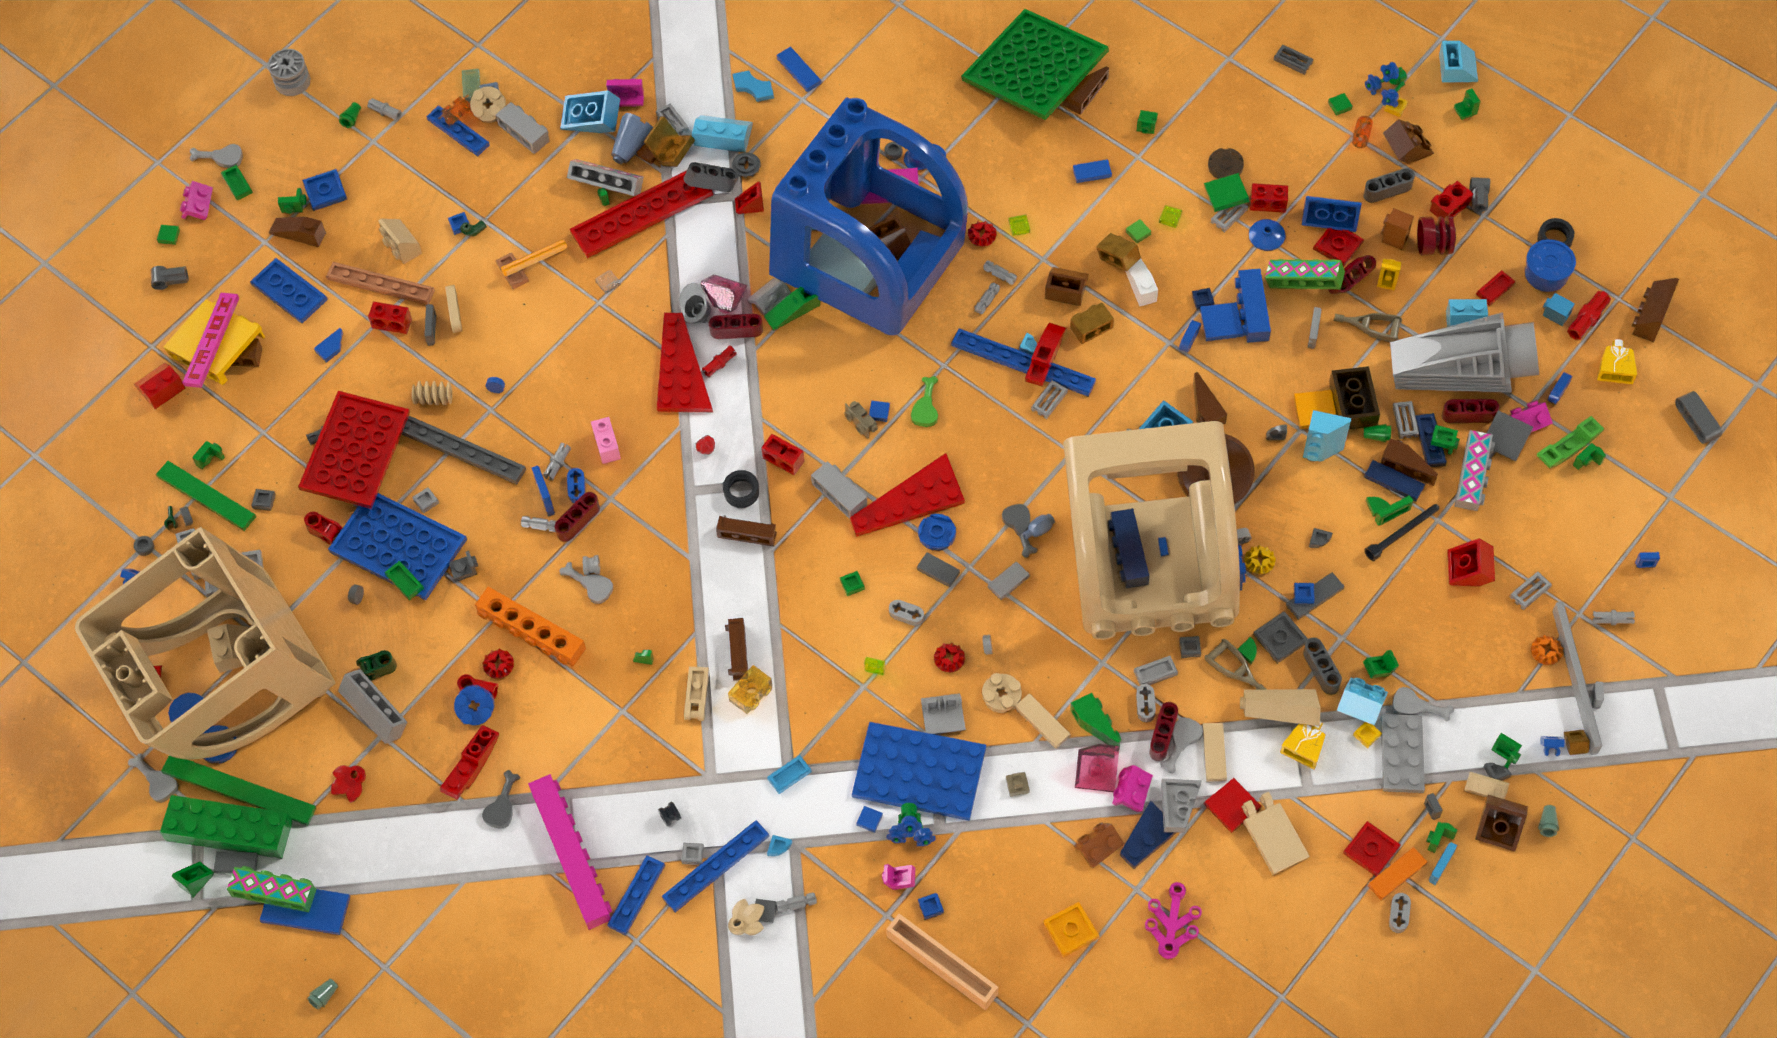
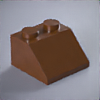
[1475,794,1528,851]

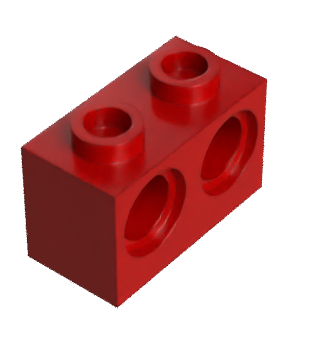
[1430,180,1473,220]
[1250,183,1289,213]
[368,301,412,334]
[761,434,805,476]

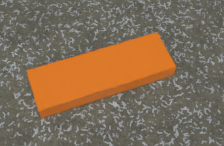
[1367,847,1428,901]

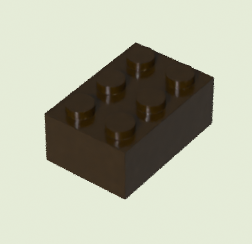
[1329,366,1380,429]

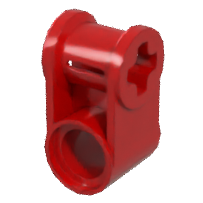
[304,511,342,544]

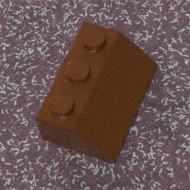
[1632,278,1679,342]

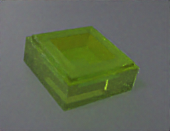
[1159,205,1182,228]
[1008,214,1030,236]
[864,657,886,676]

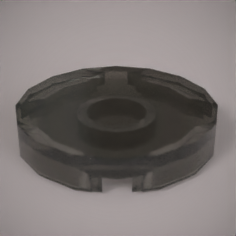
[1208,148,1244,179]

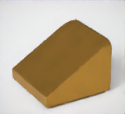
[1564,730,1590,755]

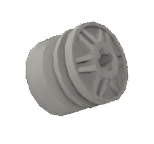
[268,49,311,96]

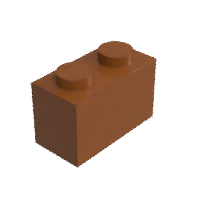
[1381,208,1414,250]

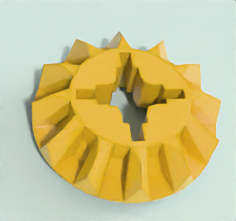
[1244,545,1276,574]

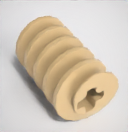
[412,381,452,405]

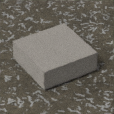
[412,487,439,514]
[1591,681,1604,708]
[681,842,704,865]

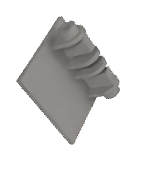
[921,693,966,734]

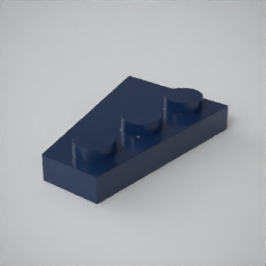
[1120,801,1177,869]

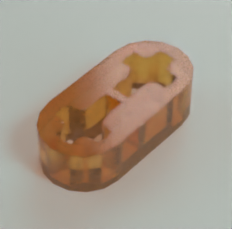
[1352,116,1373,148]

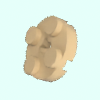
[470,86,507,123]
[982,673,1022,713]

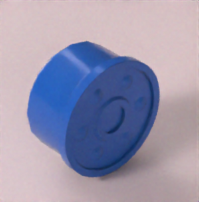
[1525,239,1576,292]

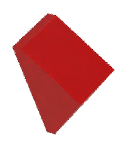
[735,181,764,214]

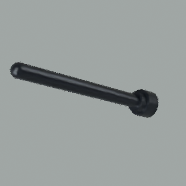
[1364,504,1439,561]

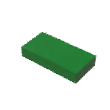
[221,165,253,201]
[1375,495,1413,526]
[384,561,424,600]

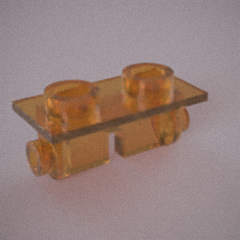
[438,94,471,125]

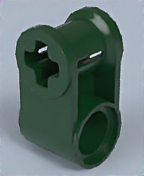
[356,650,397,681]

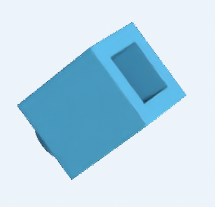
[1543,293,1575,326]

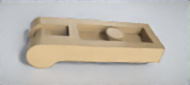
[684,667,709,721]

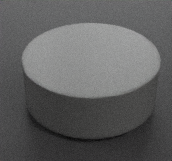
[982,635,993,655]

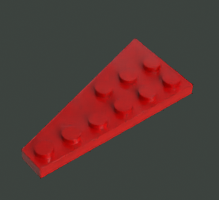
[657,312,713,412]
[850,453,965,537]

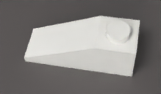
[1125,258,1158,307]

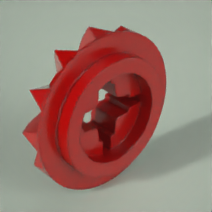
[968,220,997,247]
[934,642,965,673]
[482,648,514,679]

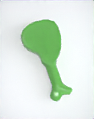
[911,376,938,427]

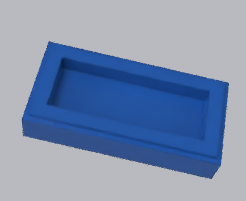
[1073,159,1112,183]

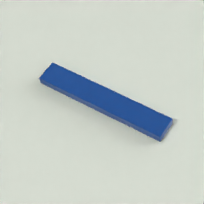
[662,820,770,913]

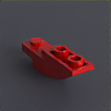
[1025,322,1067,387]
[440,725,500,800]

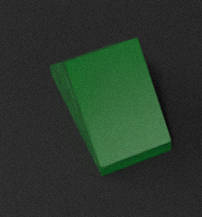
[172,861,215,898]

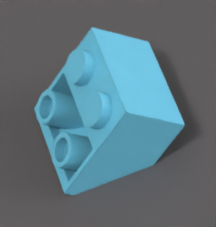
[1439,41,1478,82]
[1337,678,1388,725]

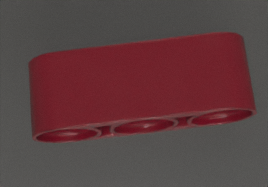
[1328,255,1376,295]
[709,313,763,339]
[1441,399,1499,423]
[554,492,600,542]
[1149,702,1178,761]

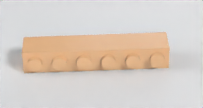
[886,914,998,1011]

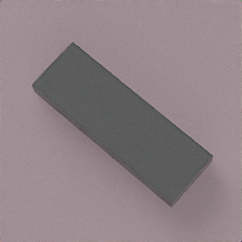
[1286,572,1345,620]

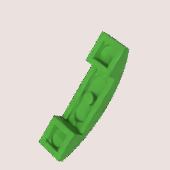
[1536,416,1604,468]

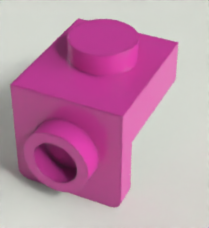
[882,864,915,890]

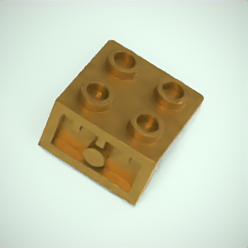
[644,116,695,167]

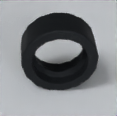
[1537,218,1575,248]
[723,470,759,508]

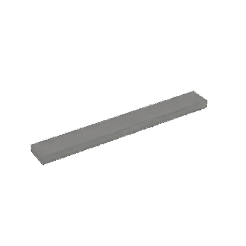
[1552,602,1602,755]

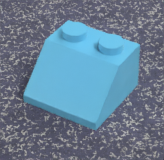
[1446,299,1488,327]

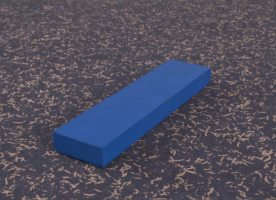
[426,105,490,157]
[607,855,665,936]

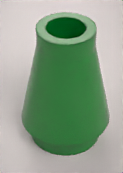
[339,102,361,128]
[1364,424,1391,442]

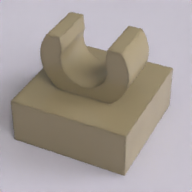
[1005,772,1030,797]

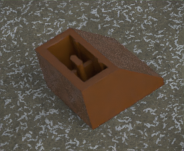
[1383,119,1434,163]
[868,215,911,261]
[1045,267,1089,306]

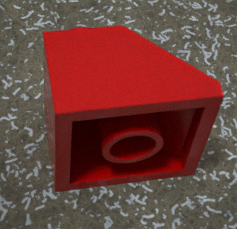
[134,363,186,409]
[1447,538,1495,587]

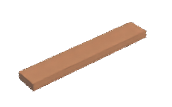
[326,262,435,305]

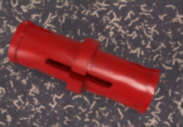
[702,345,737,378]

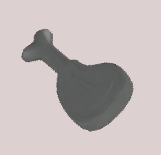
[1002,504,1038,558]
[482,770,520,829]

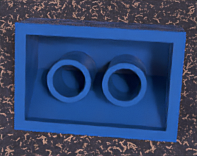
[1302,196,1362,232]

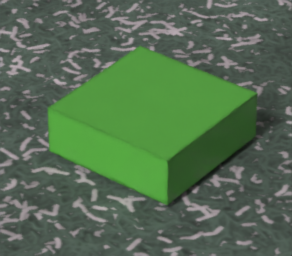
[1126,219,1151,243]

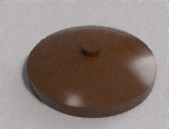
[1178,434,1255,505]

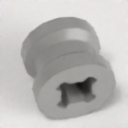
[583,555,600,575]

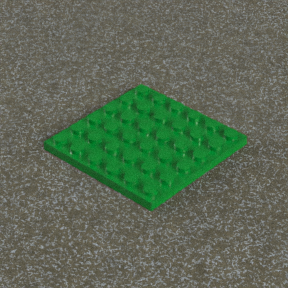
[961,9,1109,120]

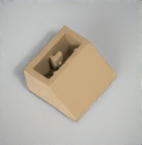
[378,218,422,264]

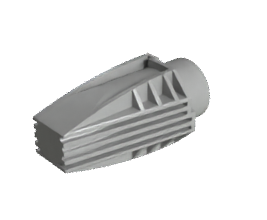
[1390,312,1539,392]

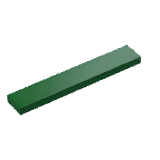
[156,461,256,531]

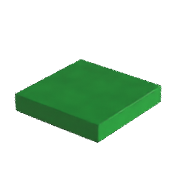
[1204,173,1250,212]

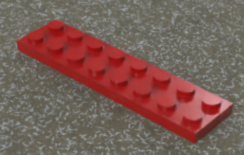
[569,170,713,258]

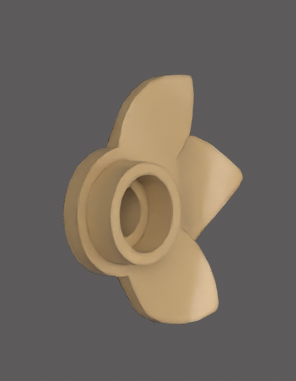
[728,899,764,935]

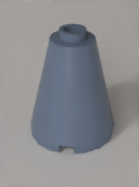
[611,113,653,164]

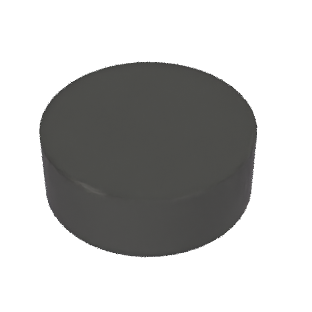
[885,142,903,160]
[180,506,193,526]
[134,536,154,556]
[348,584,364,605]

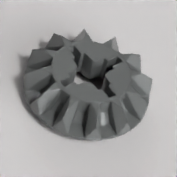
[732,153,761,179]

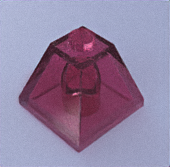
[701,274,747,313]
[1075,744,1119,792]

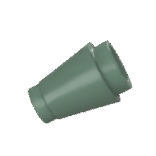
[1538,805,1559,837]
[307,979,338,1010]

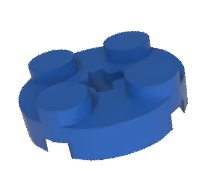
[454,685,495,725]

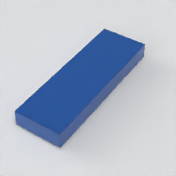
[776,46,821,92]

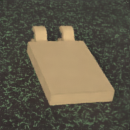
[1242,792,1310,875]

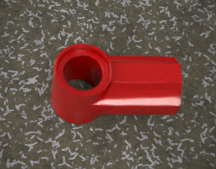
[457,674,499,699]

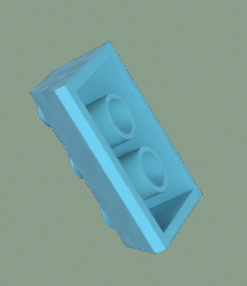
[692,115,753,153]
[1302,410,1351,462]

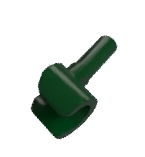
[164,506,178,530]

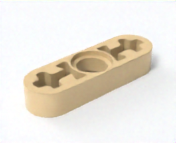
[445,285,462,333]

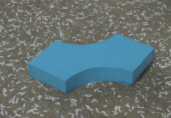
[732,70,774,102]

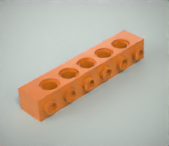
[475,586,586,667]

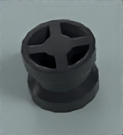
[658,801,682,826]

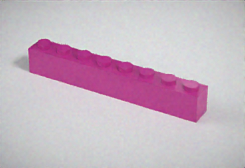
[528,774,613,930]

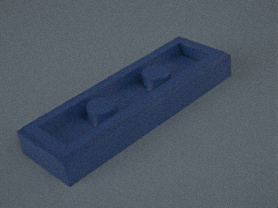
[1415,413,1447,467]
[1364,460,1425,502]

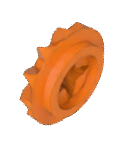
[1531,635,1563,665]

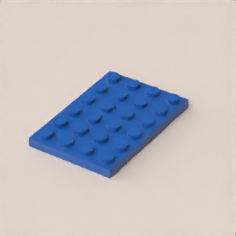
[328,493,467,600]
[852,722,986,821]

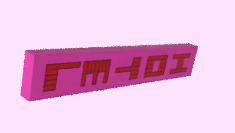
[182,292,239,388]

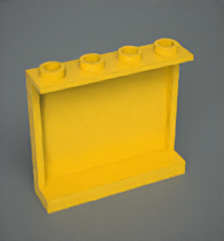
[163,299,265,385]

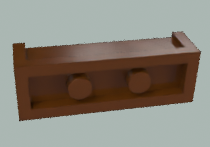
[716,515,777,547]
[725,618,749,681]

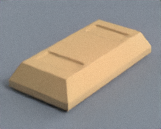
[1464,772,1510,799]

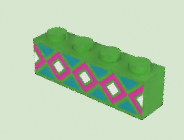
[1265,259,1345,289]
[227,866,316,913]

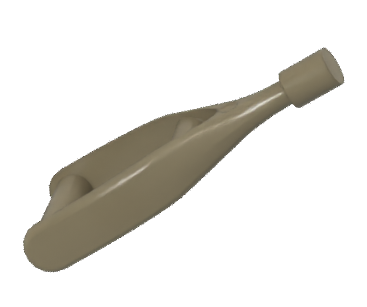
[1334,313,1402,342]
[1204,639,1266,690]

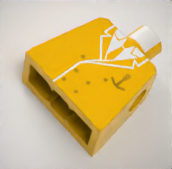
[1597,339,1637,384]
[1280,721,1326,770]

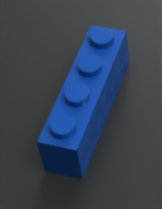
[1234,269,1271,343]

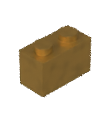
[1096,233,1141,272]
[1070,303,1114,344]

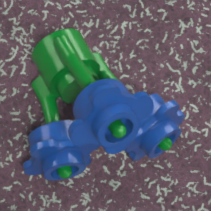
[1365,62,1407,107]
[886,803,936,846]

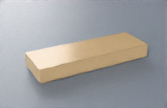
[1015,693,1071,749]
[1203,723,1227,782]

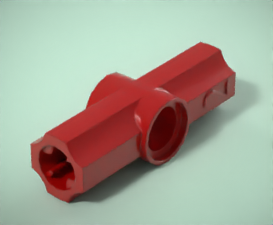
[1567,291,1611,340]

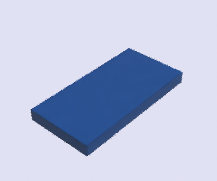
[250,258,328,323]
[260,889,351,935]

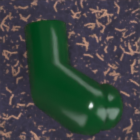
[460,220,487,237]

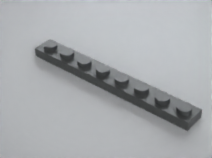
[402,416,526,485]

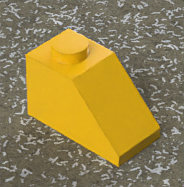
[1377,259,1401,290]

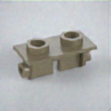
[844,401,878,439]

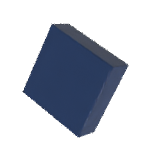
[1192,288,1215,310]

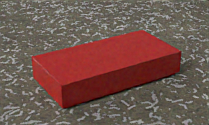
[1476,270,1516,306]

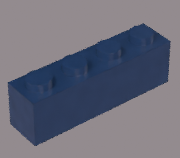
[1107,508,1149,589]

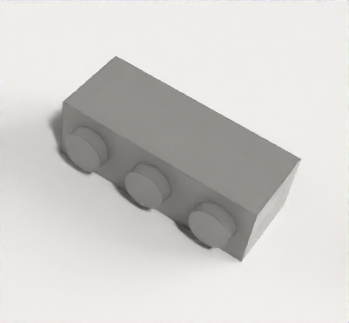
[496,102,550,154]
[811,461,867,519]

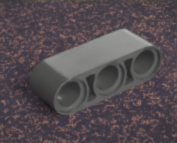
[684,162,739,192]
[1363,168,1415,203]
[1675,391,1722,444]
[1303,637,1342,695]

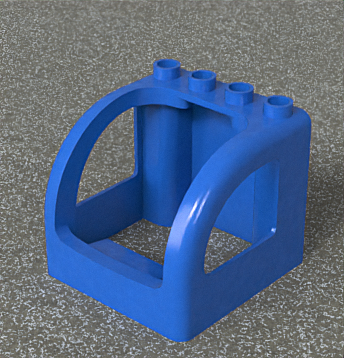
[769,97,968,335]

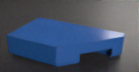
[314,328,343,363]

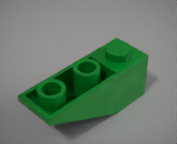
[764,287,820,331]
[1070,693,1122,751]

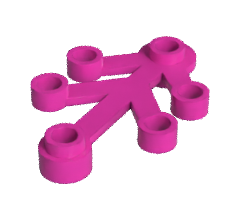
[1145,882,1202,959]

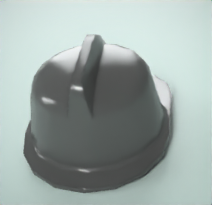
[679,283,711,323]

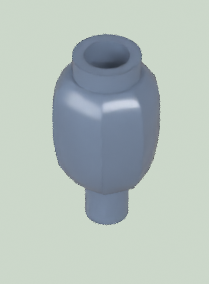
[1022,514,1055,539]

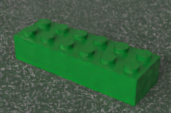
[160,795,293,859]

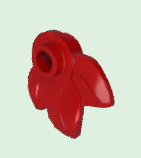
[331,765,366,803]

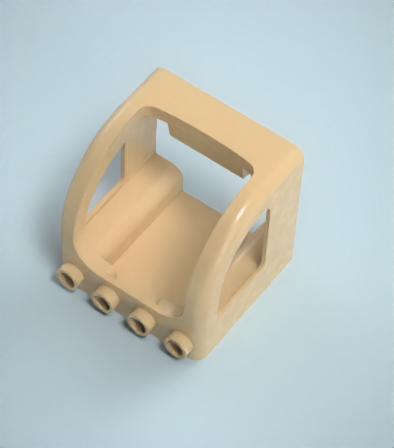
[1063,421,1240,640]
[75,526,336,759]

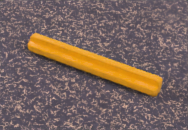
[501,239,567,276]

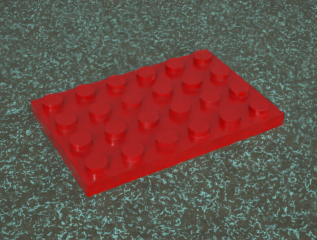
[298,391,410,509]

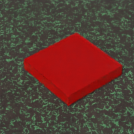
[1313,228,1364,267]
[1204,778,1262,833]
[1343,821,1401,877]

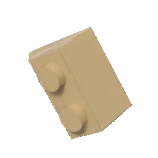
[207,624,250,673]

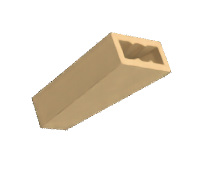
[1240,689,1321,726]

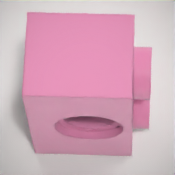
[591,417,621,464]

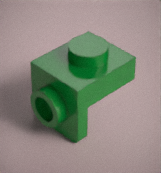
[278,188,306,214]
[1363,650,1399,679]
[1491,733,1522,769]
[1426,822,1457,853]

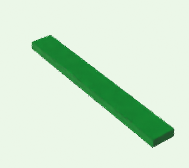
[161,756,316,826]

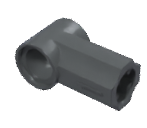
[1469,177,1490,213]
[151,266,189,290]

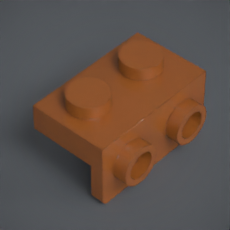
[1074,822,1125,868]

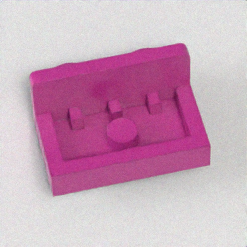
[606,79,644,107]
[180,181,213,220]
[1508,400,1553,432]
[1112,765,1153,812]

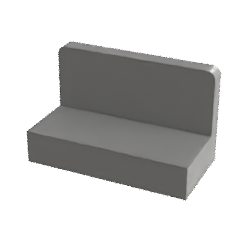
[747,278,791,315]

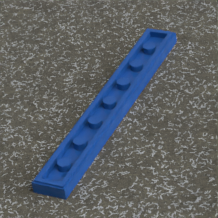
[951,328,1096,397]

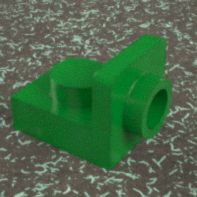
[1454,88,1481,120]
[1136,110,1158,134]
[1430,425,1460,455]
[192,441,225,470]
[1573,443,1606,470]

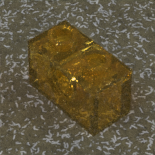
[728,665,772,714]

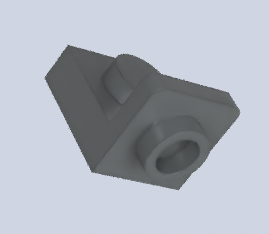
[449,551,478,582]

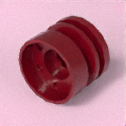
[1417,216,1456,256]

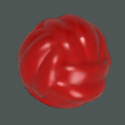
[695,435,715,455]

